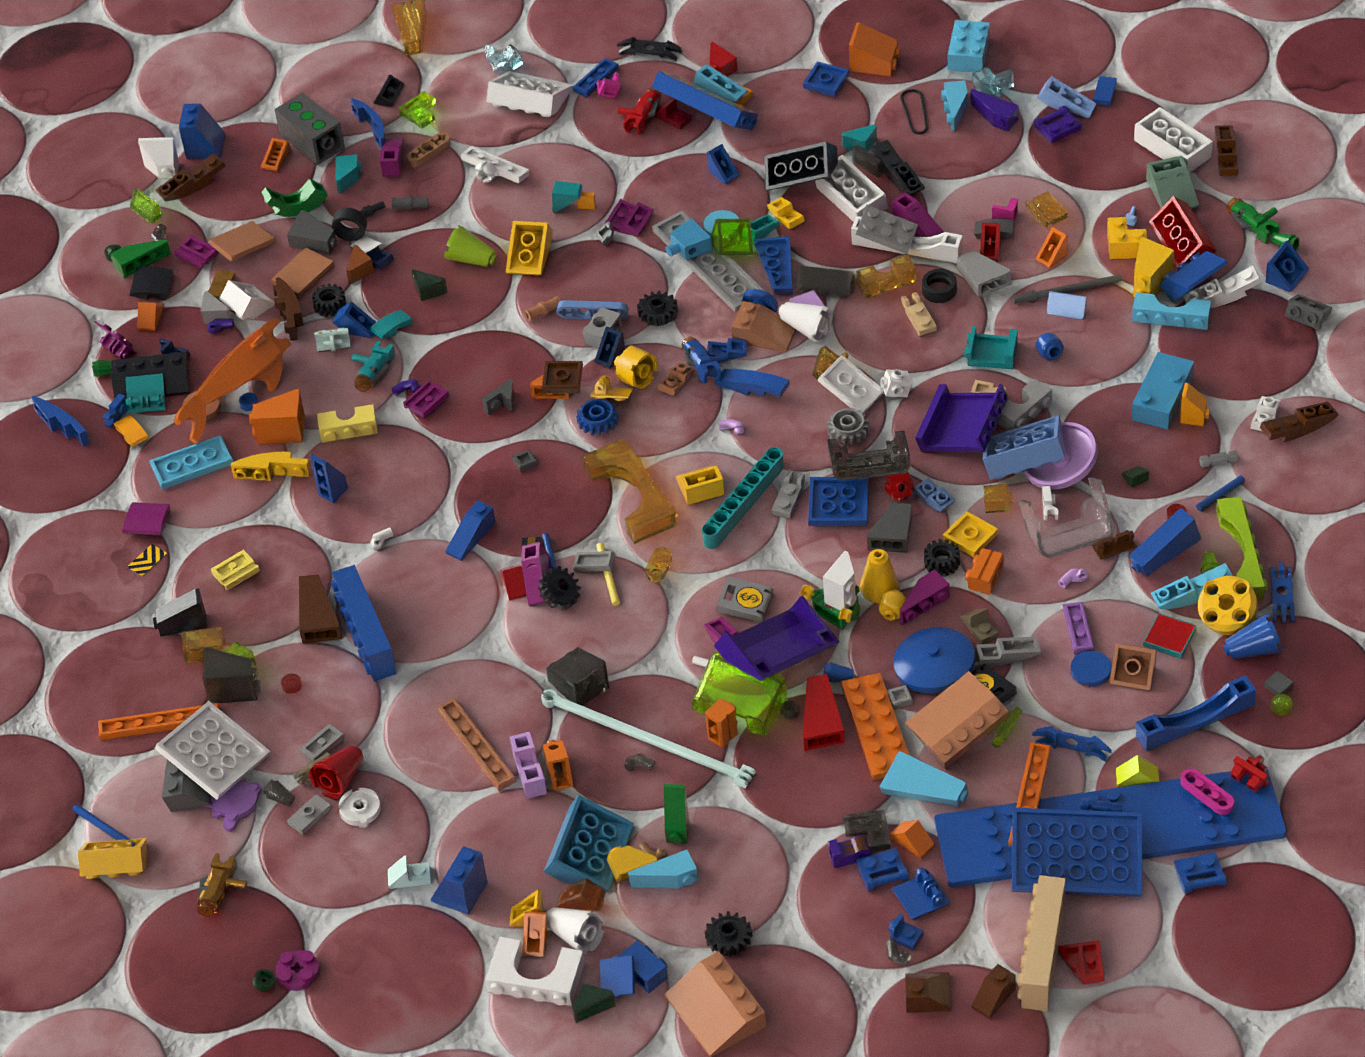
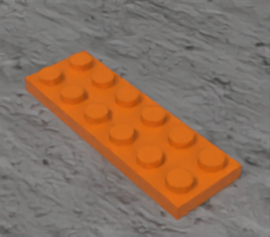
[841,672,909,780]

